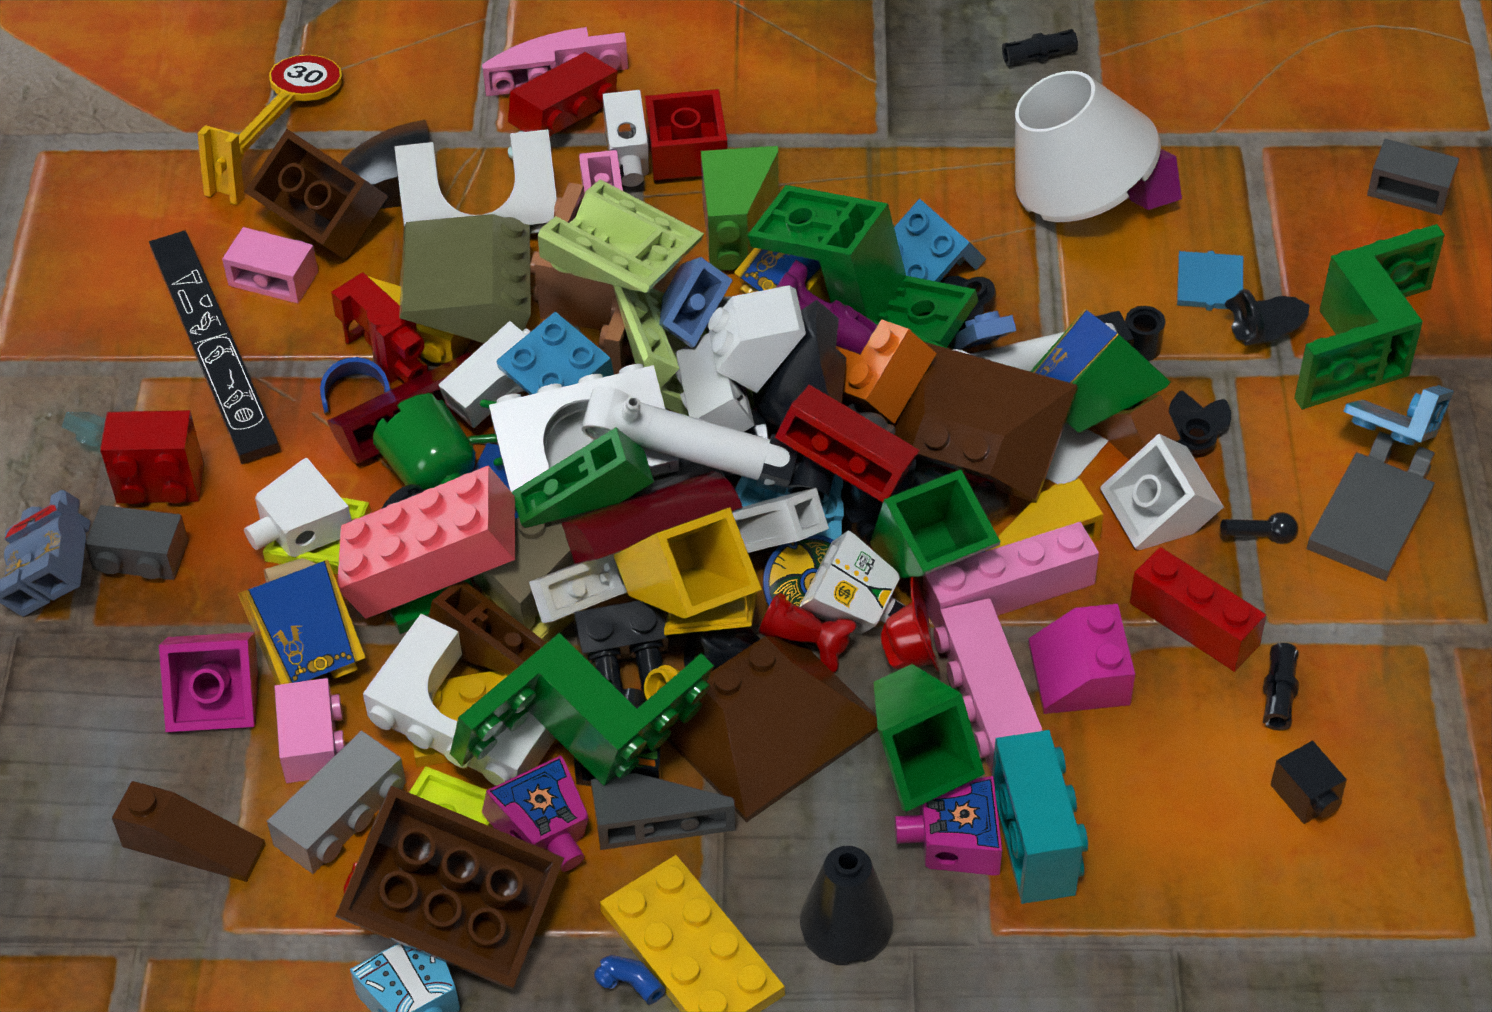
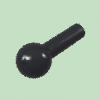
[1220,512,1298,544]

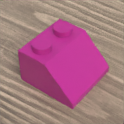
[1028,604,1135,714]
[159,632,258,732]

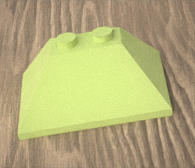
[538,179,704,293]
[613,285,756,416]

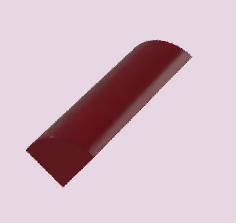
[327,353,472,464]
[562,471,743,564]

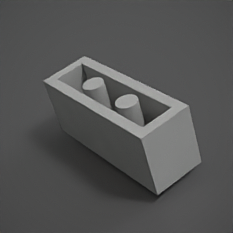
[267,730,406,874]

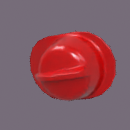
[881,577,940,672]

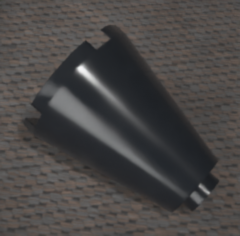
[800,846,893,965]

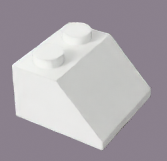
[708,285,806,393]
[1100,434,1224,550]

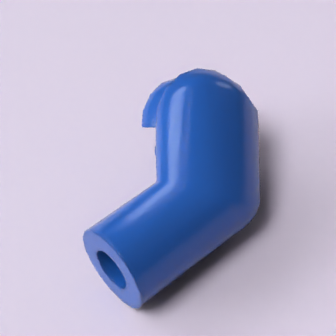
[594,955,666,1004]

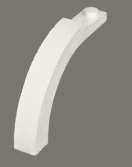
[529,488,829,623]

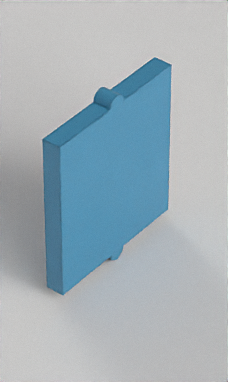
[1177,251,1243,311]

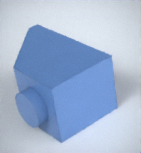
[659,257,732,348]

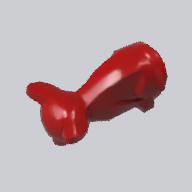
[758,593,857,672]

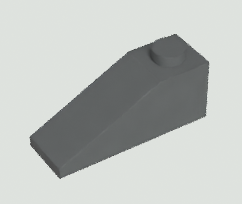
[591,773,735,850]

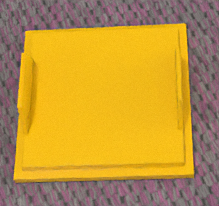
[664,592,757,635]

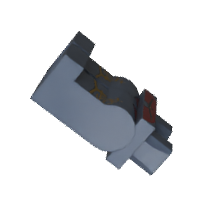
[0,490,90,617]

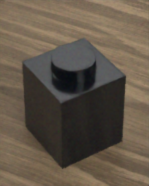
[1271,741,1347,824]

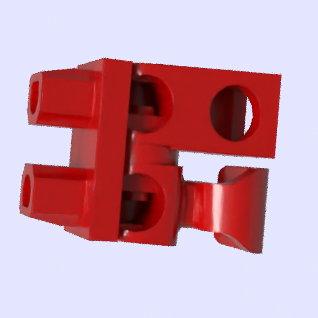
[331,272,428,384]

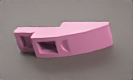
[482,27,628,96]

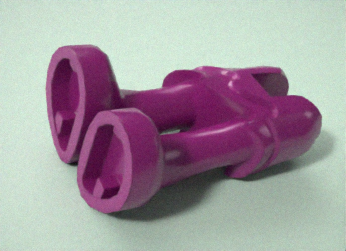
[776,259,878,354]

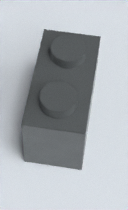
[1367,139,1459,215]
[85,505,189,580]

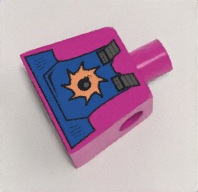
[482,755,588,872]
[895,776,1002,875]

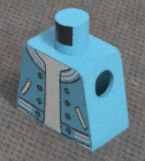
[350,943,460,1012]

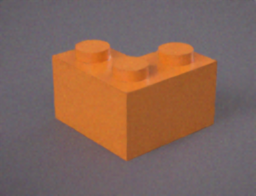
[836,319,937,424]

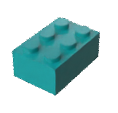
[992,730,1088,904]

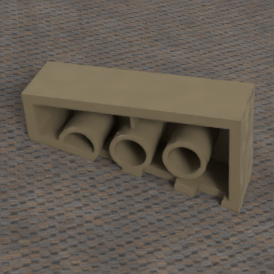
[473,496,631,629]

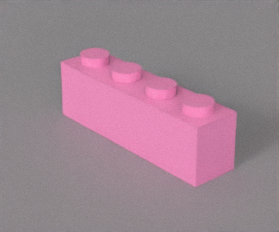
[922,521,1099,628]
[934,598,1043,774]

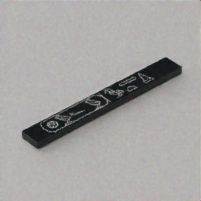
[149,230,280,464]

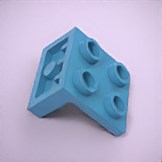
[894,199,986,282]
[497,311,614,395]
[1343,385,1454,445]

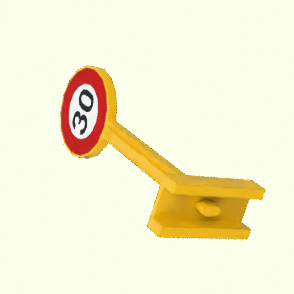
[197,55,342,205]

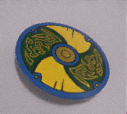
[763,534,833,622]

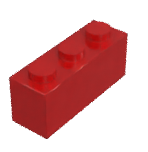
[508,52,618,137]
[775,384,920,502]
[1130,546,1267,672]

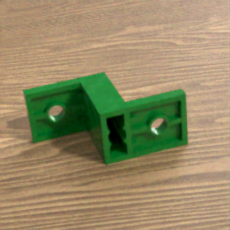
[747,185,978,347]
[1294,224,1445,410]
[450,633,714,786]

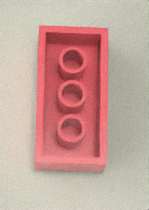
[338,465,515,619]

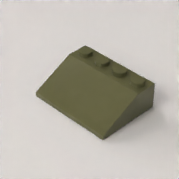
[399,214,531,343]

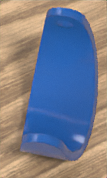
[320,357,390,413]

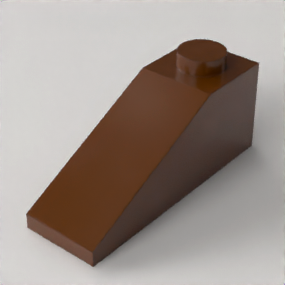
[428,580,547,675]
[112,781,266,882]

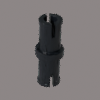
[1002,29,1078,66]
[1263,643,1299,731]

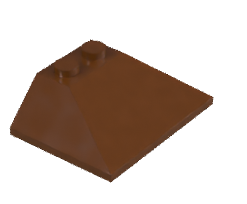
[891,342,1078,502]
[667,636,878,822]

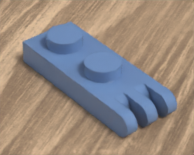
[950,311,1016,350]

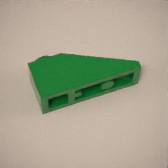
[512,427,654,528]

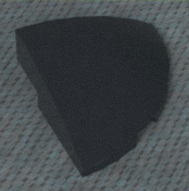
[341,120,429,209]
[752,300,847,429]

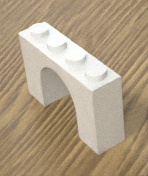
[394,129,557,234]
[438,321,595,468]
[489,364,679,511]
[363,614,556,786]

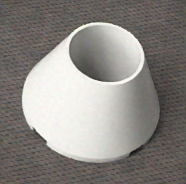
[1015,71,1161,222]

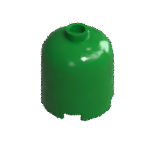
[373,393,475,491]

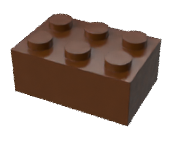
[245,129,388,260]

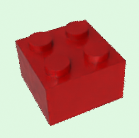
[645,89,728,180]
[100,410,204,504]

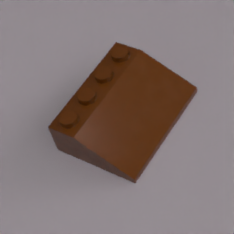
[335,785,564,989]

